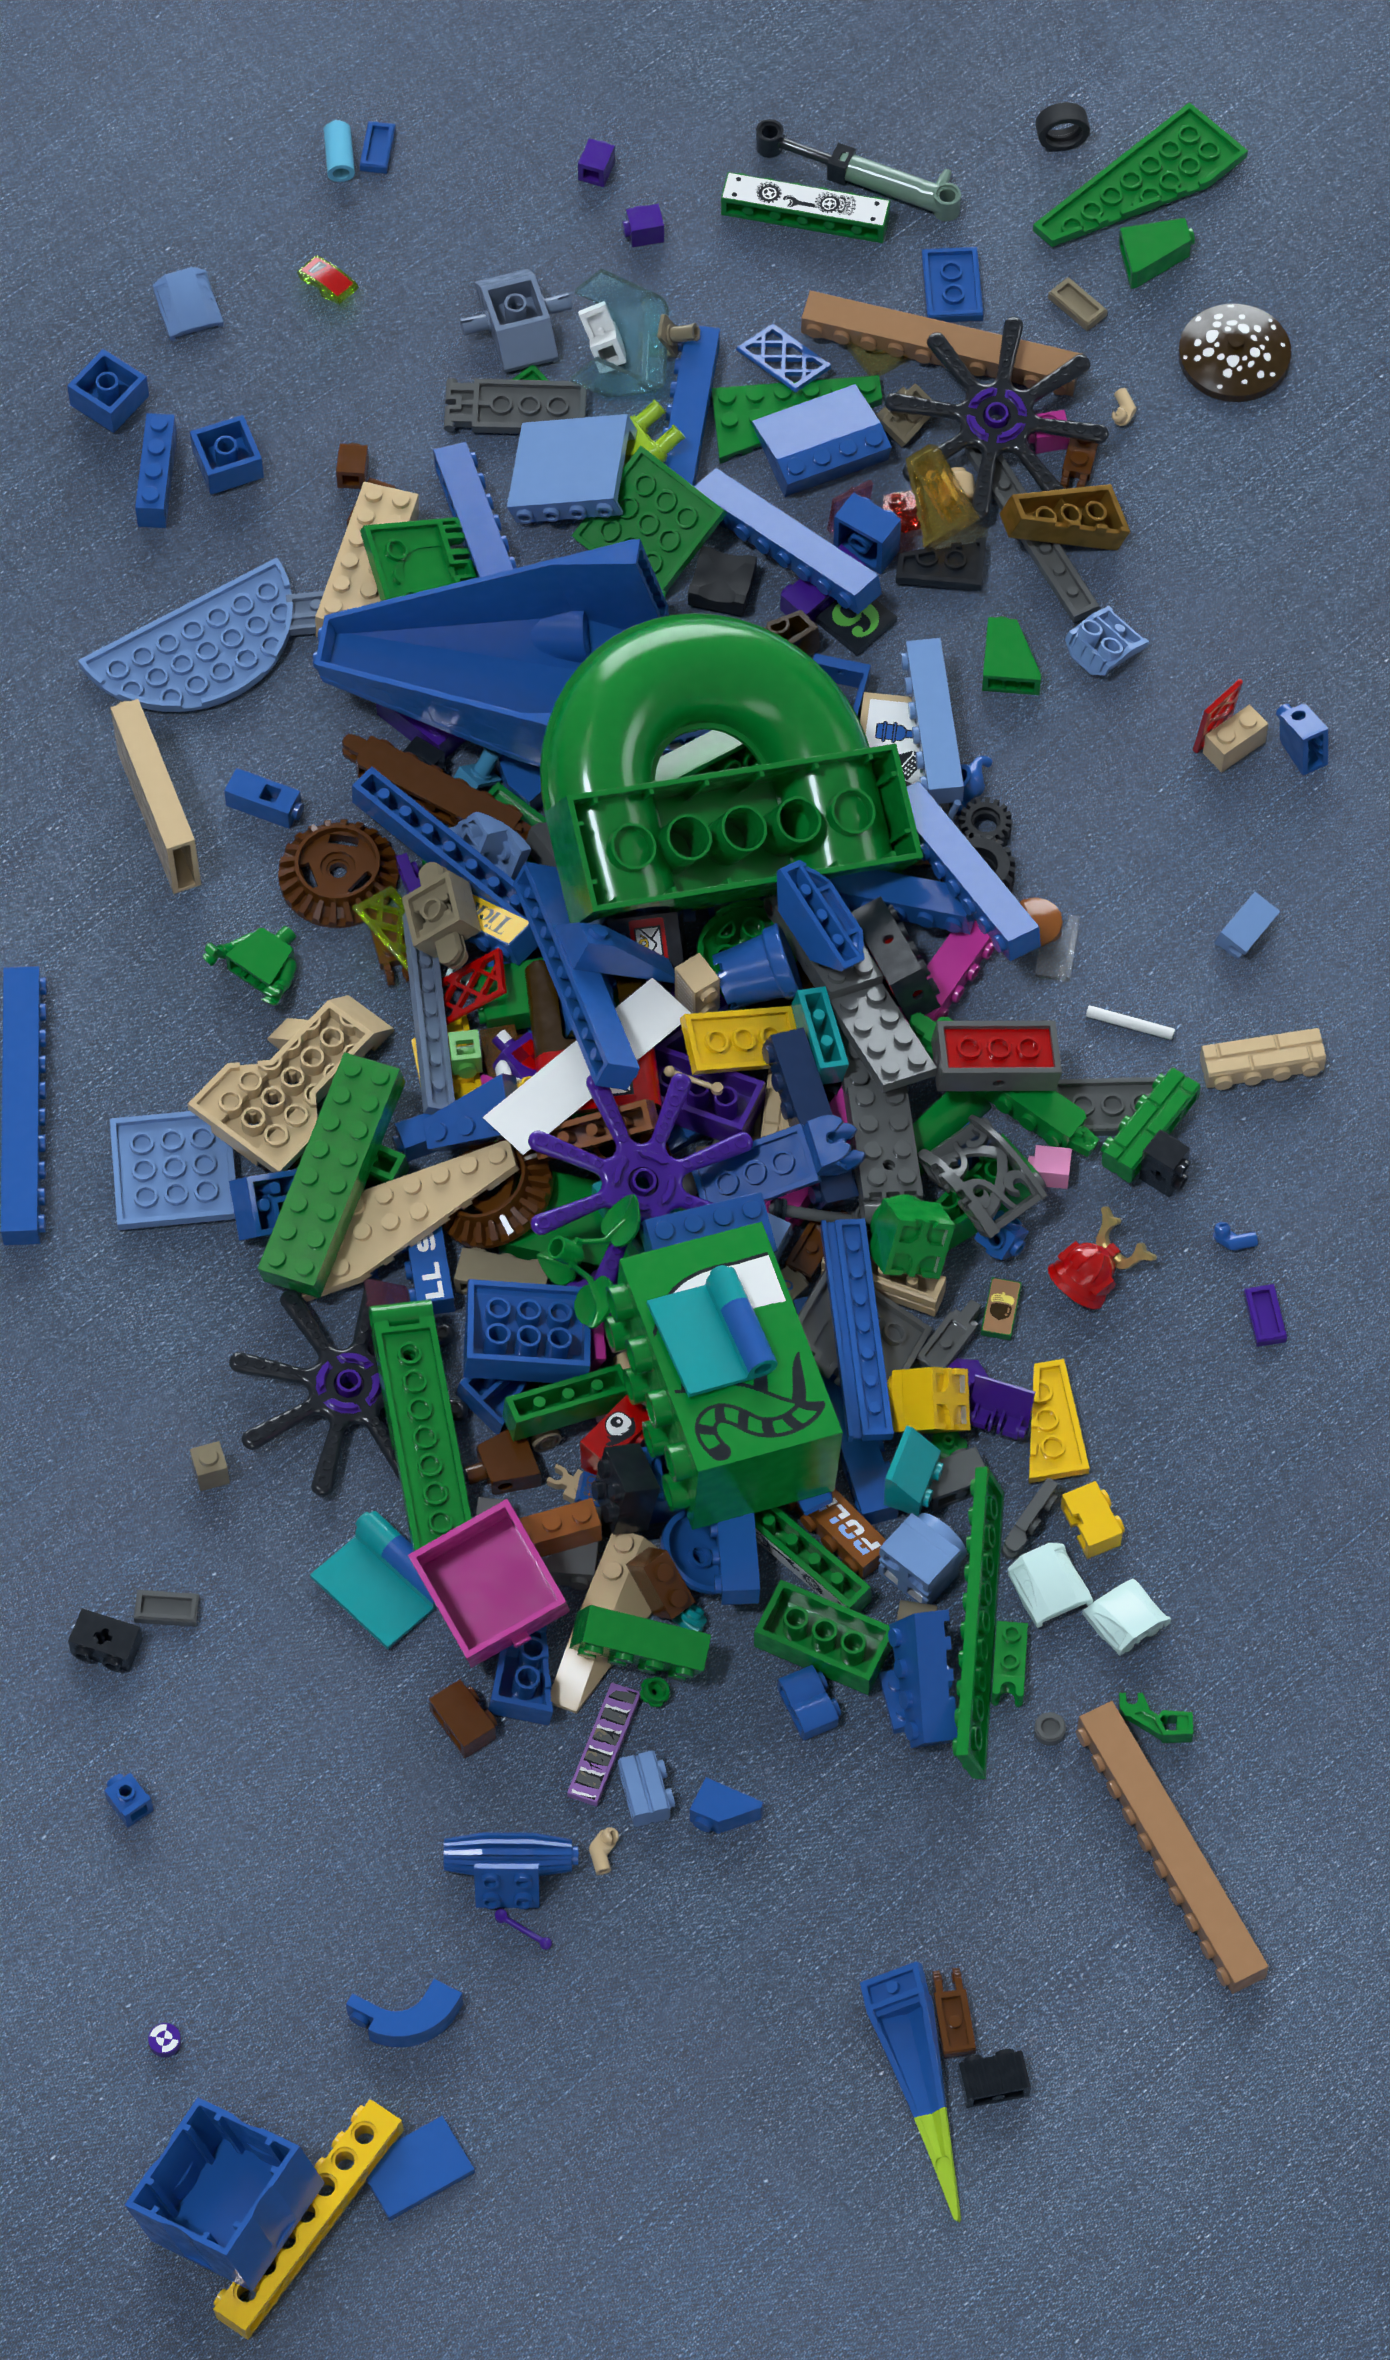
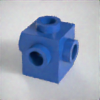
[974,1210,1029,1260]

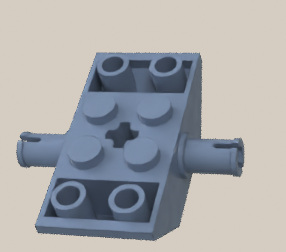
[460,269,572,373]

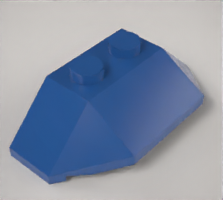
[777,860,865,972]

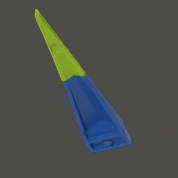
[860,1961,961,2222]

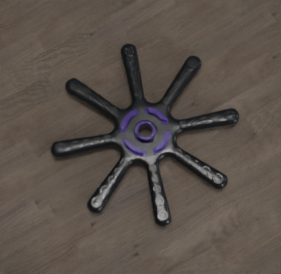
[885,317,1109,521]
[229,1278,469,1496]

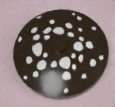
[1178,304,1291,402]

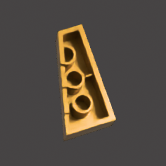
[999,484,1130,550]

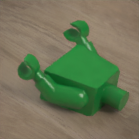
[202,926,297,1006]

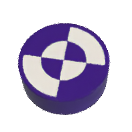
[148,2023,181,2057]

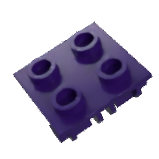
[970,1374,1035,1440]

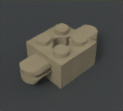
[402,862,481,969]

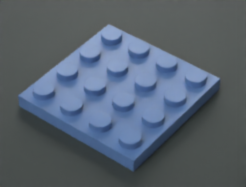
[110,1111,236,1230]

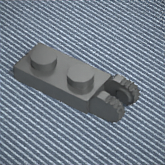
[1002,1478,1058,1560]

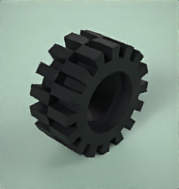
[959,797,1012,847]

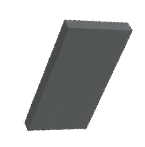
[1056,1077,1174,1136]

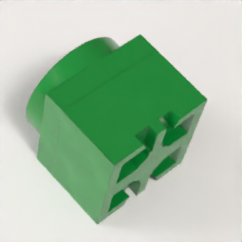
[869,1194,955,1279]

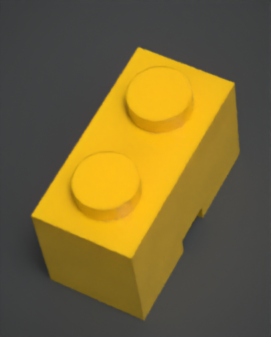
[1061,1481,1125,1559]

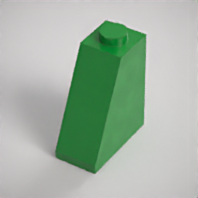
[1118,218,1195,289]
[982,616,1041,695]

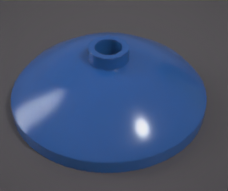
[661,1510,721,1594]

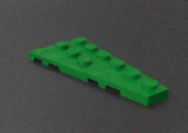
[712,375,882,464]

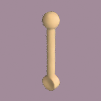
[664,1066,723,1095]

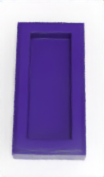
[1243,1284,1287,1347]

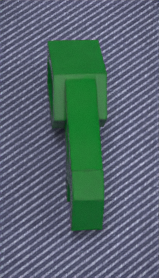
[1118,1693,1193,1743]

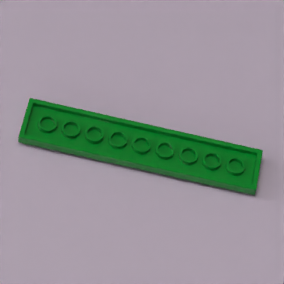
[952,1466,1004,1779]

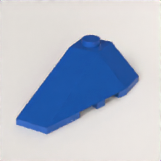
[555,922,675,983]

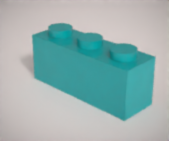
[791,986,849,1084]

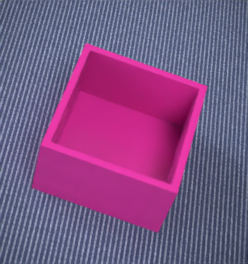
[408,1499,570,1668]

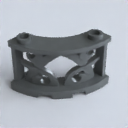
[917,1114,1048,1238]

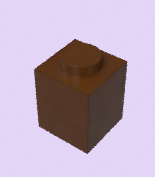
[336,443,369,489]

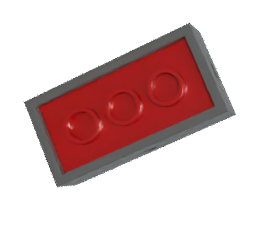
[931,1021,1062,1091]

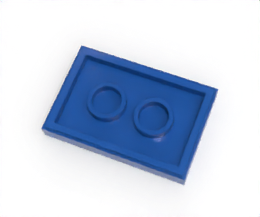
[921,247,983,322]
[366,2116,475,2221]

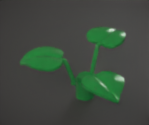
[536,1194,640,1329]

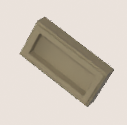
[1048,277,1108,331]

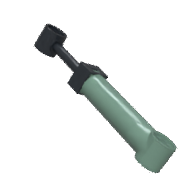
[756,119,961,222]

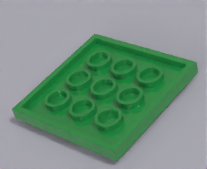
[572,446,727,594]

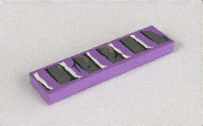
[567,1682,641,1807]

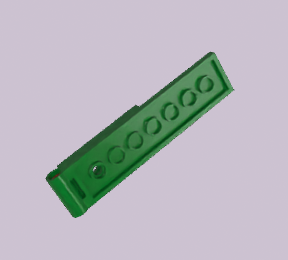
[369,1299,472,1552]

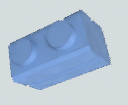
[618,1750,675,1827]

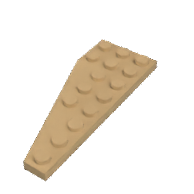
[302,1140,519,1302]

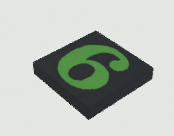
[816,599,897,656]

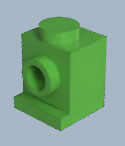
[448,1029,483,1079]

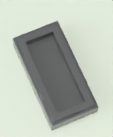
[134,1590,200,1627]

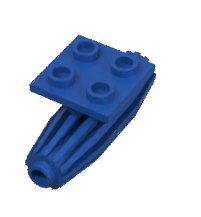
[444,1832,579,1909]

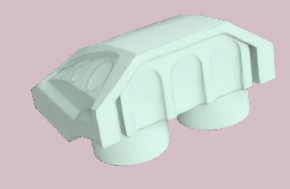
[1008,1543,1093,1628]
[1082,1579,1171,1656]

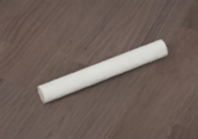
[1086,1005,1175,1040]

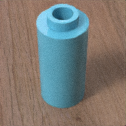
[323,120,355,182]

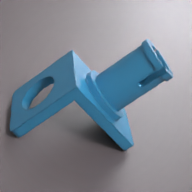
[453,747,502,790]

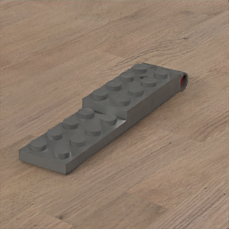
[763,894,937,1093]
[837,986,923,1226]

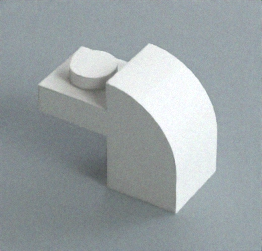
[579,301,626,372]

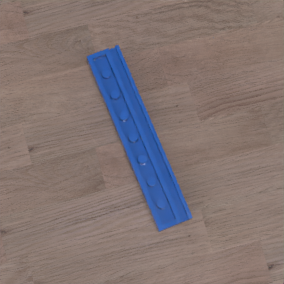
[820,1218,894,1442]

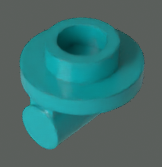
[672,1604,707,1632]

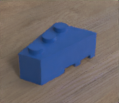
[456,1377,528,1435]

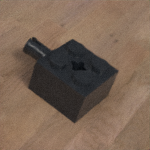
[591,1443,660,1539]

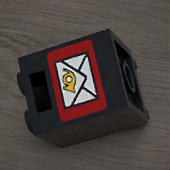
[604,909,689,979]

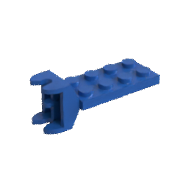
[692,1115,865,1203]

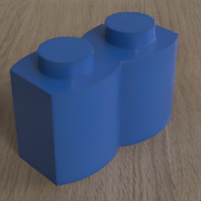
[777,1665,841,1741]

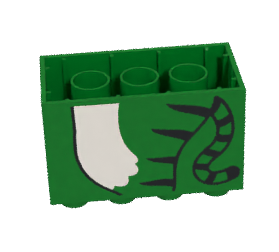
[604,1221,843,1530]

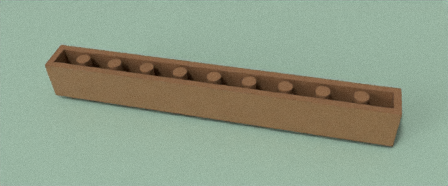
[801,290,1082,396]
[1076,1701,1269,1994]

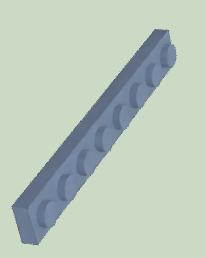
[402,913,455,1115]

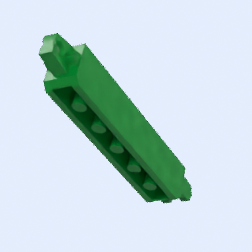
[909,1012,1100,1157]

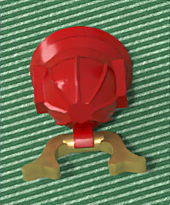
[1047,1207,1157,1309]

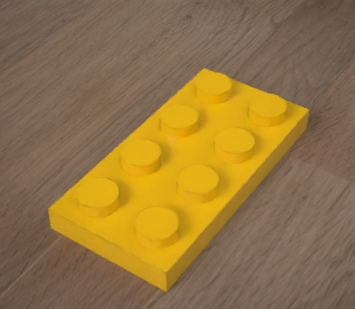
[680,1006,797,1075]

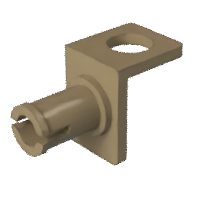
[647,314,700,360]

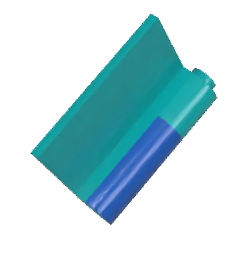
[646,1265,778,1397]
[310,1511,437,1650]

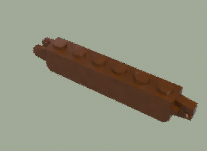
[342,733,531,841]

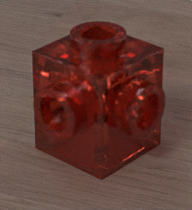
[881,489,923,533]

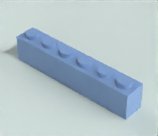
[900,638,964,804]

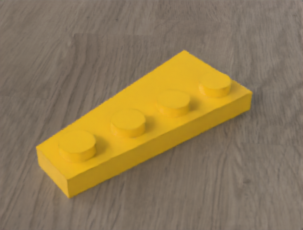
[1028,1359,1090,1484]

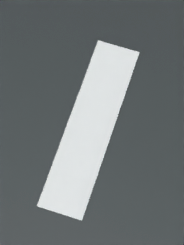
[483,978,692,1155]

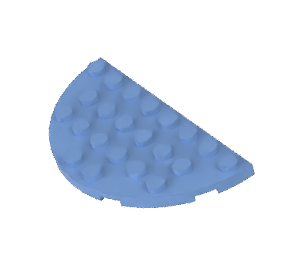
[78,557,293,712]

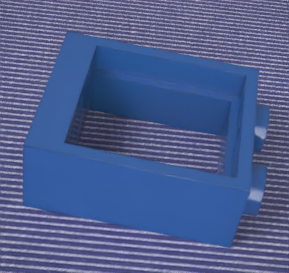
[813,653,871,720]

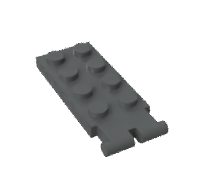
[444,378,587,434]

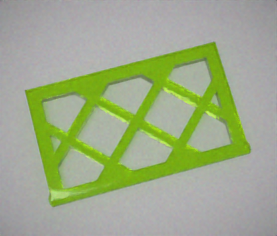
[353,886,408,971]

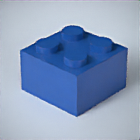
[67,349,149,433]
[190,415,264,495]
[833,493,901,575]

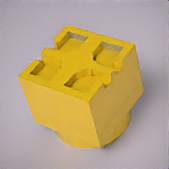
[887,1367,970,1434]

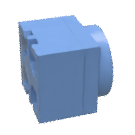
[878,1513,967,1604]

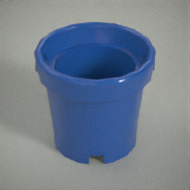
[712,923,803,1010]

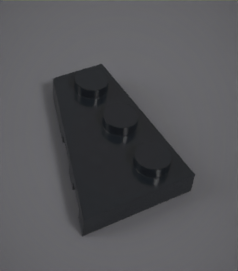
[896,537,986,591]

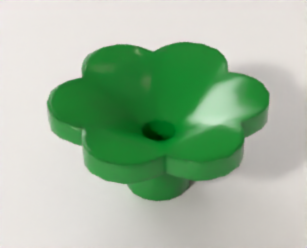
[931,1431,967,1459]

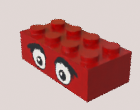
[580,1395,650,1475]

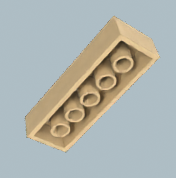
[315,482,419,637]

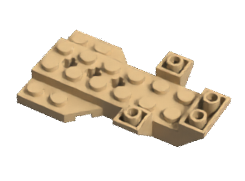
[188,995,394,1173]

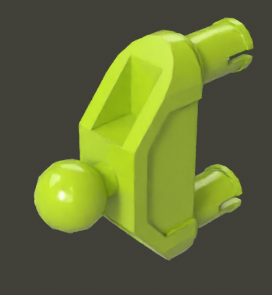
[623,399,686,468]

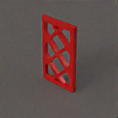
[1193,679,1243,753]
[441,948,507,1025]

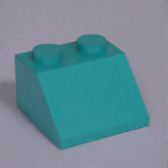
[884,1425,944,1516]

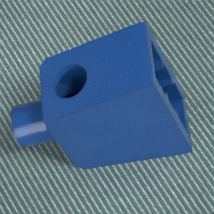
[1276,704,1328,776]

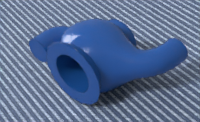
[949,756,993,816]

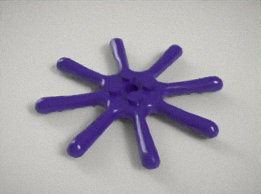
[528,1073,753,1285]

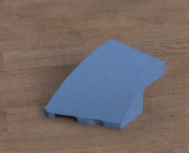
[449,812,531,881]

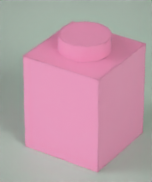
[1028,1145,1072,1189]

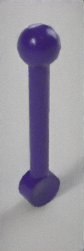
[495,1909,552,1950]

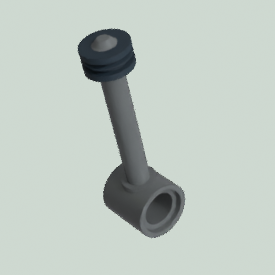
[768,1198,872,1241]

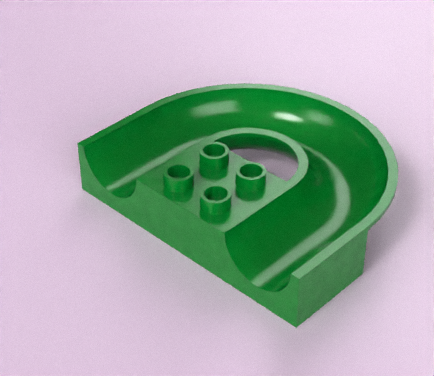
[540,613,923,923]

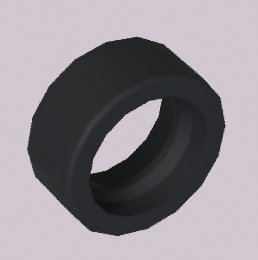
[1036,102,1090,151]

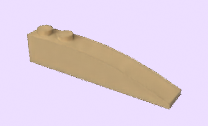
[551,1533,659,1714]

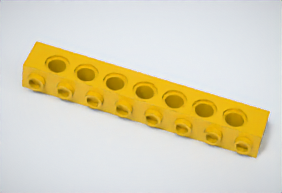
[213,2099,404,2340]

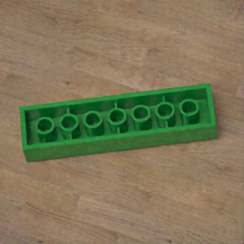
[258,1052,406,1298]

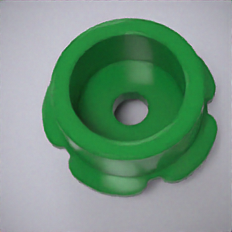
[640,1677,670,1708]

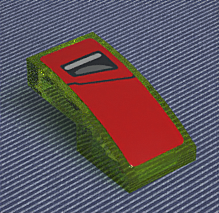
[297,255,359,305]

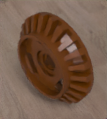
[278,819,399,928]
[442,1139,553,1249]

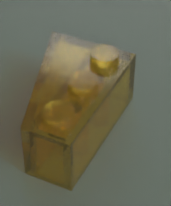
[906,444,980,548]

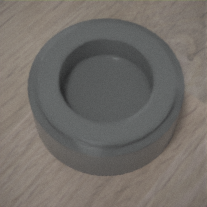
[1034,1712,1066,1746]

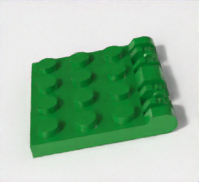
[360,517,477,601]

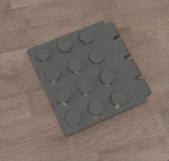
[798,1269,932,1388]

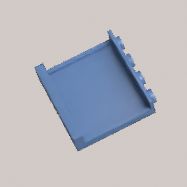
[507,414,637,524]

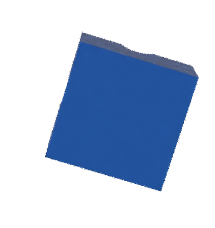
[125,2097,325,2291]

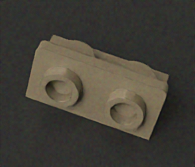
[876,383,932,447]

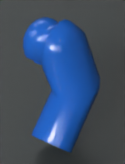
[1213,1222,1258,1251]

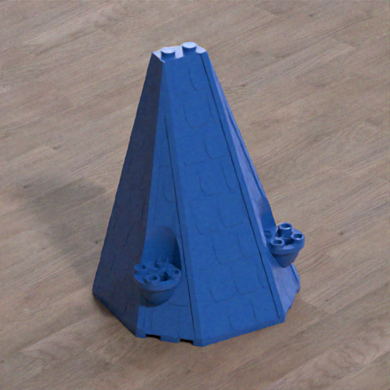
[313,539,669,767]

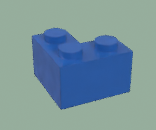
[229,1169,297,1241]

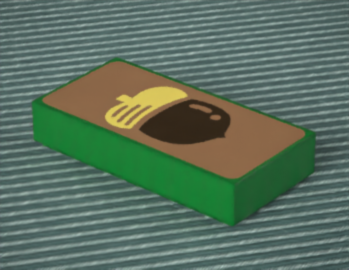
[981,1277,1022,1341]

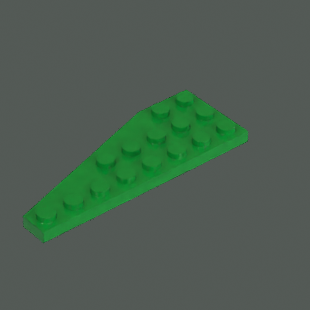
[1033,102,1248,247]

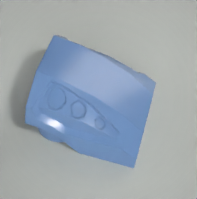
[153,267,224,341]
[1065,606,1149,676]

